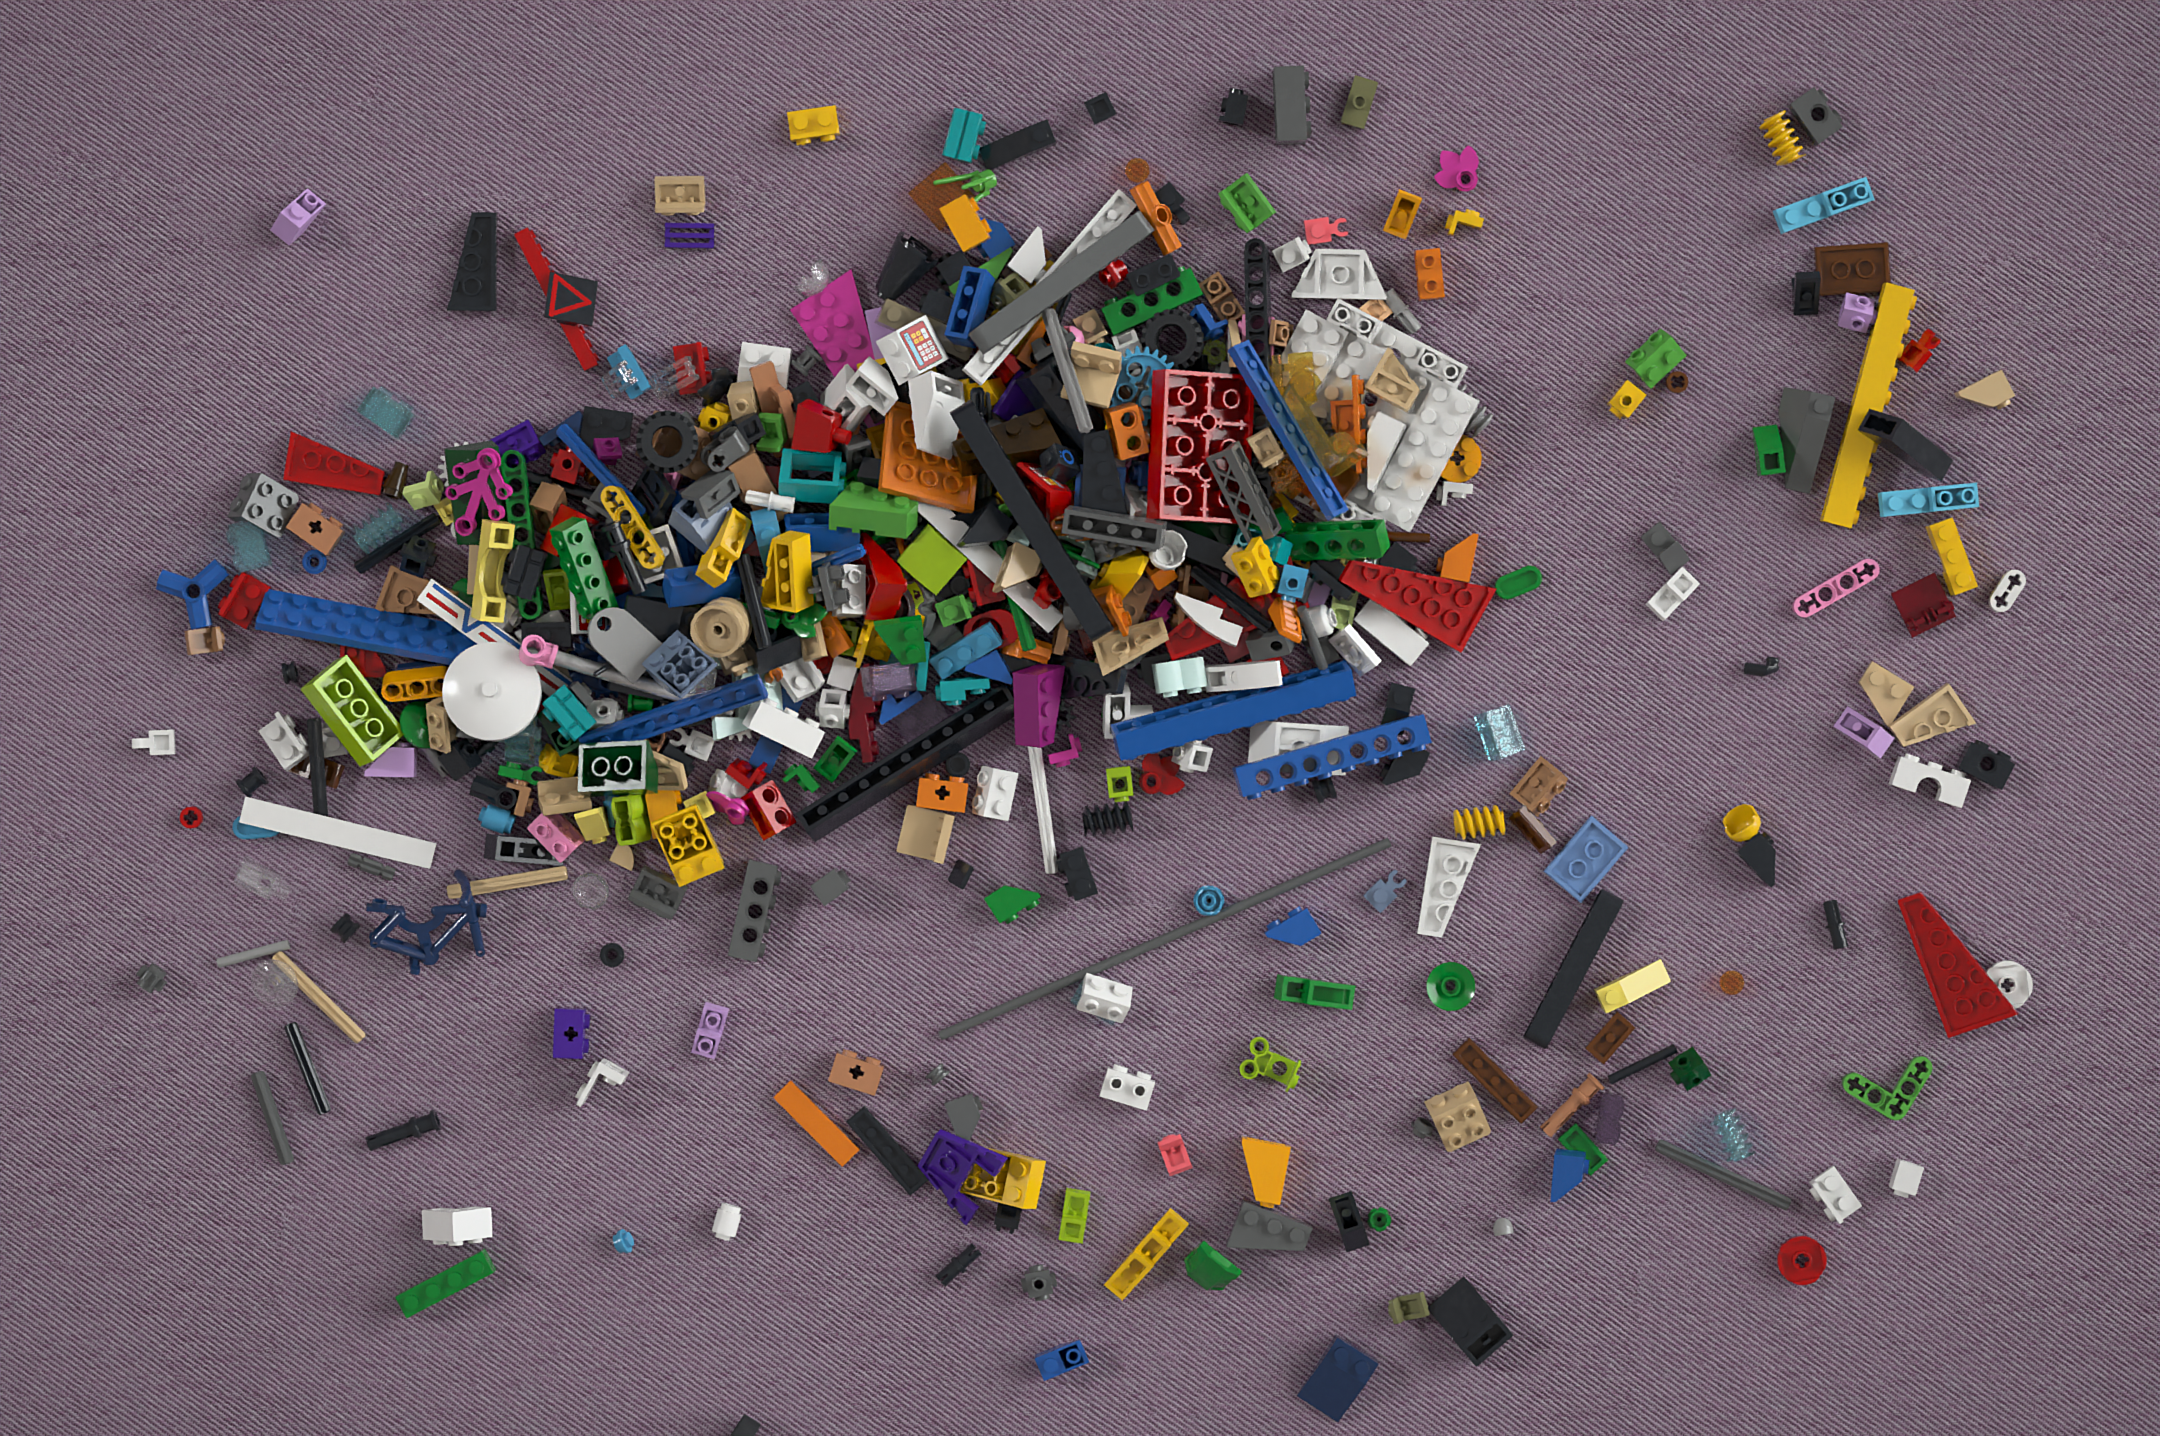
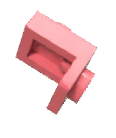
[1157,1134,1193,1176]

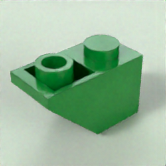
[1752,425,1786,476]
[984,885,1041,924]

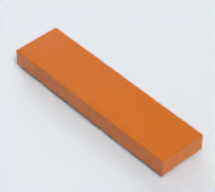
[773,1080,860,1167]

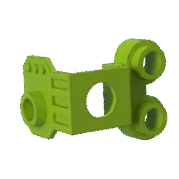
[1239,1036,1301,1092]

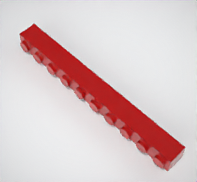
[514,227,600,372]

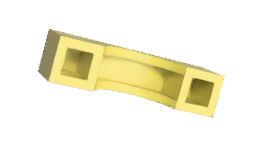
[471,519,515,623]

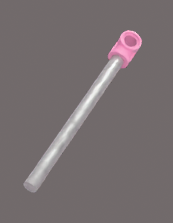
[519,635,734,717]

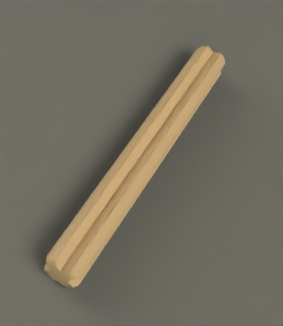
[447,866,568,899]
[271,951,365,1043]

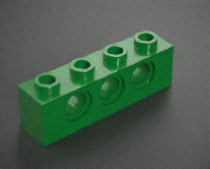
[1101,266,1203,336]
[1285,519,1390,562]

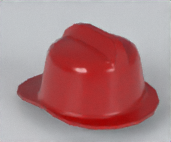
[963,609,1018,652]

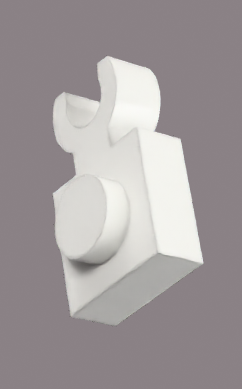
[670,728,715,761]

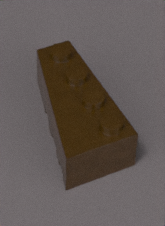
[951,408,1062,477]

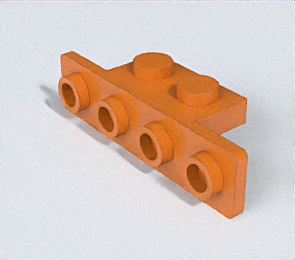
[1330,375,1367,474]

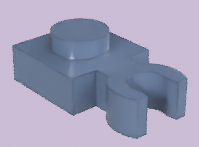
[1363,870,1407,913]

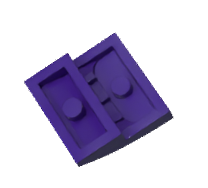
[992,370,1036,421]

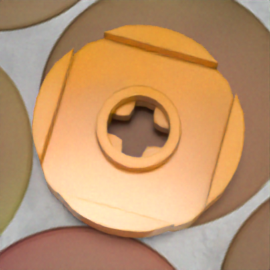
[1440,434,1482,483]

